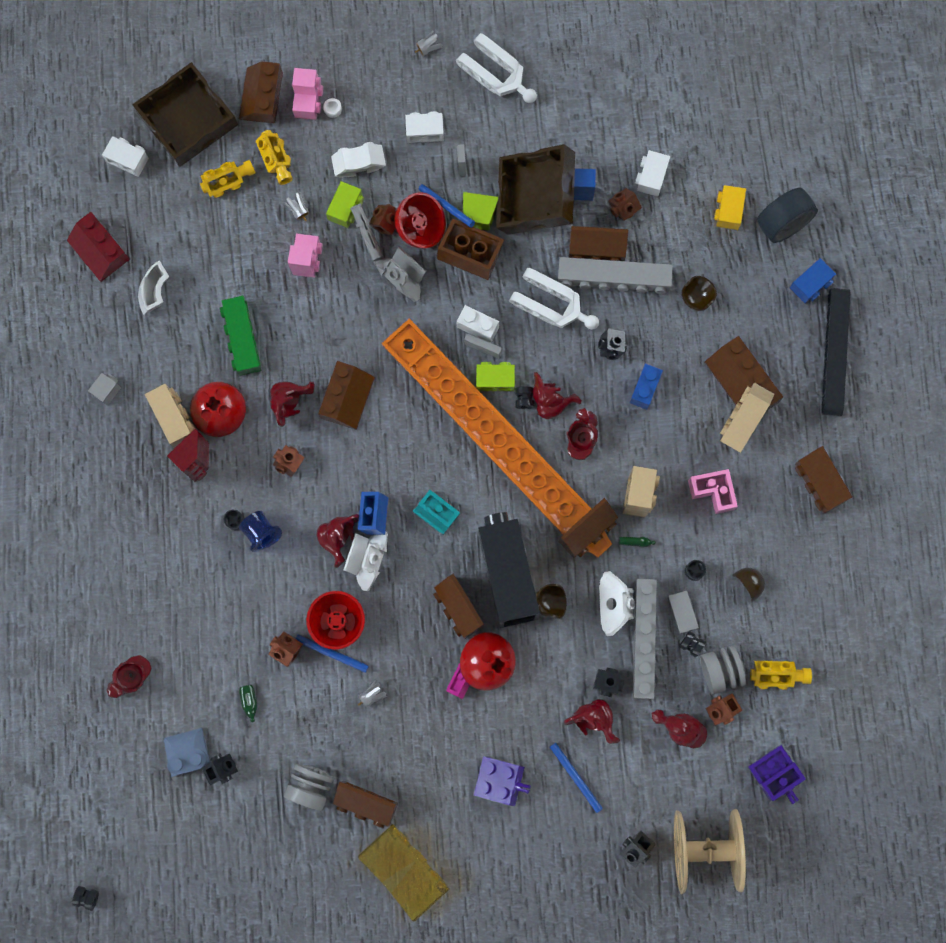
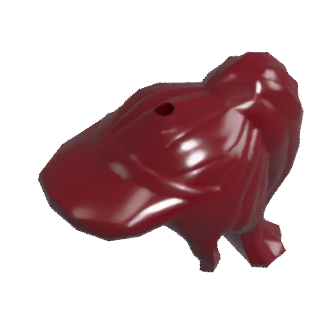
[533,372,582,419]
[270,381,315,427]
[566,408,598,460]
[316,514,359,568]
[106,655,152,698]
[564,699,620,744]
[652,709,707,749]

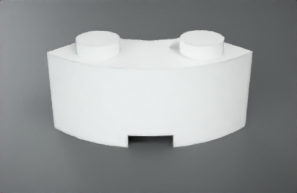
[331,142,386,177]
[138,261,169,315]

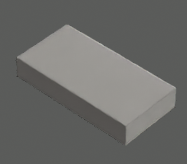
[457,144,466,177]
[464,334,502,359]
[668,591,699,634]

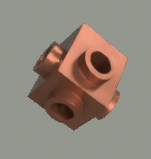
[609,188,642,221]
[369,204,396,235]
[273,445,305,477]
[268,632,303,667]
[705,693,742,726]

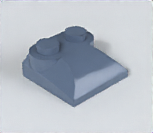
[164,728,210,777]

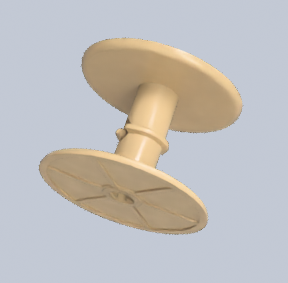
[674,809,746,894]

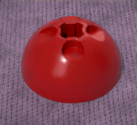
[395,192,446,249]
[190,382,246,437]
[306,591,365,649]
[460,632,516,691]

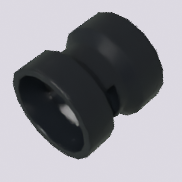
[515,386,534,409]
[223,509,246,531]
[684,560,706,581]
[679,631,706,658]
[72,886,99,911]

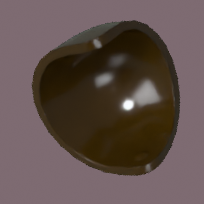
[682,276,717,311]
[733,568,765,602]
[536,584,567,619]

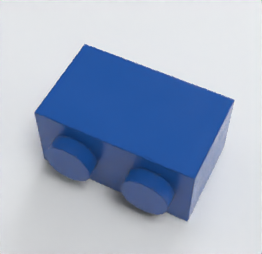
[574,169,596,201]
[790,258,836,304]
[630,363,663,410]
[358,492,389,535]

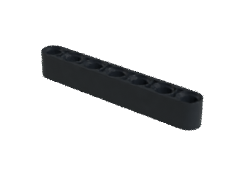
[821,288,851,416]

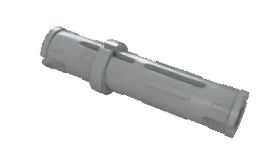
[350,204,383,260]

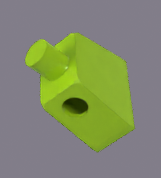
[463,192,498,230]

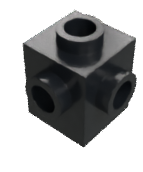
[598,328,627,360]
[593,667,624,697]
[202,754,238,786]
[620,830,656,868]

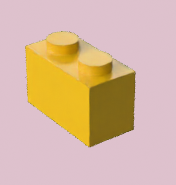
[714,185,746,230]

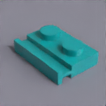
[413,490,460,535]

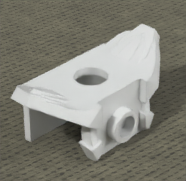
[344,531,388,591]
[599,571,635,636]

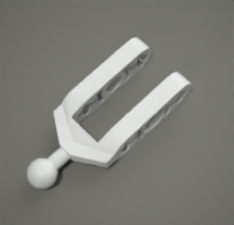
[456,33,537,103]
[509,268,599,330]

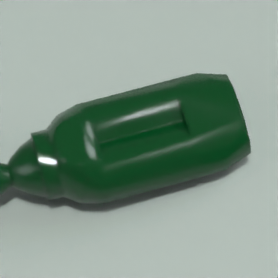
[619,537,656,548]
[239,685,257,722]

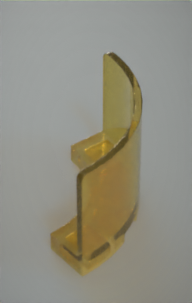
[358,824,449,921]

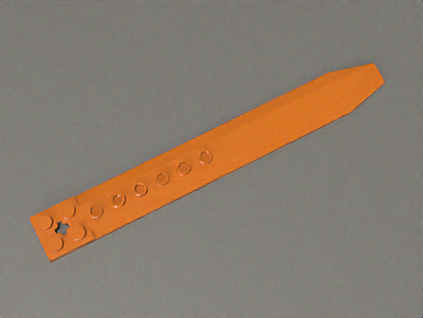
[382,318,612,558]

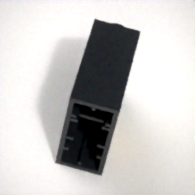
[478,512,540,628]

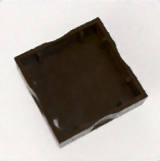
[132,62,238,167]
[496,144,575,235]

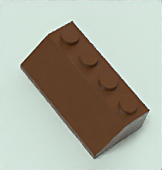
[705,336,783,411]

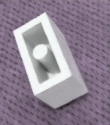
[405,111,444,143]
[102,136,149,177]
[635,150,670,197]
[457,305,499,343]

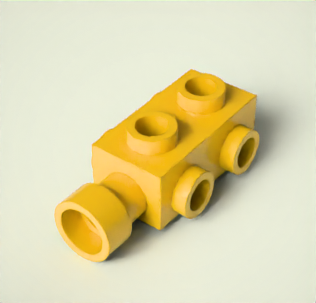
[256,130,293,185]
[199,160,256,198]
[750,661,812,690]

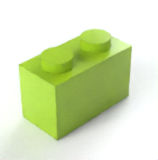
[326,181,364,228]
[476,362,515,391]

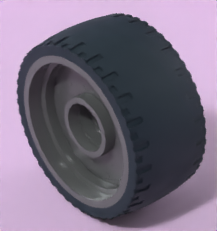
[757,187,818,243]

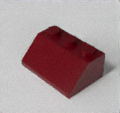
[67,212,130,282]
[167,429,209,482]

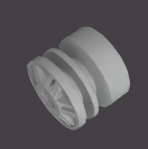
[700,646,746,695]
[283,764,335,811]

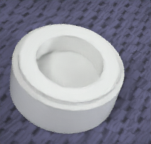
[323,98,342,118]

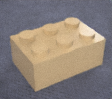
[720,383,774,453]
[145,384,196,448]
[623,466,660,517]

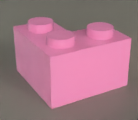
[292,68,323,120]
[288,234,323,278]
[688,469,738,514]

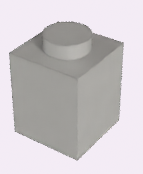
[88,373,121,406]

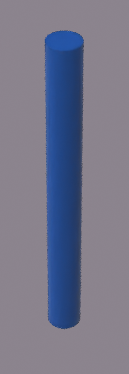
[419,184,475,228]
[296,634,369,673]
[550,743,603,813]

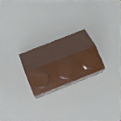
[239,61,283,124]
[437,219,504,280]
[569,226,628,261]
[318,361,375,430]
[795,446,852,514]
[558,498,618,558]
[433,573,484,639]
[333,781,398,828]

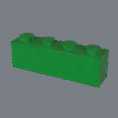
[220,295,262,376]

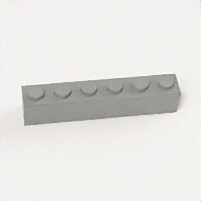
[558,257,673,294]
[632,579,657,699]

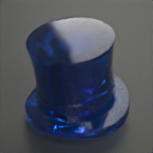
[239,511,282,552]

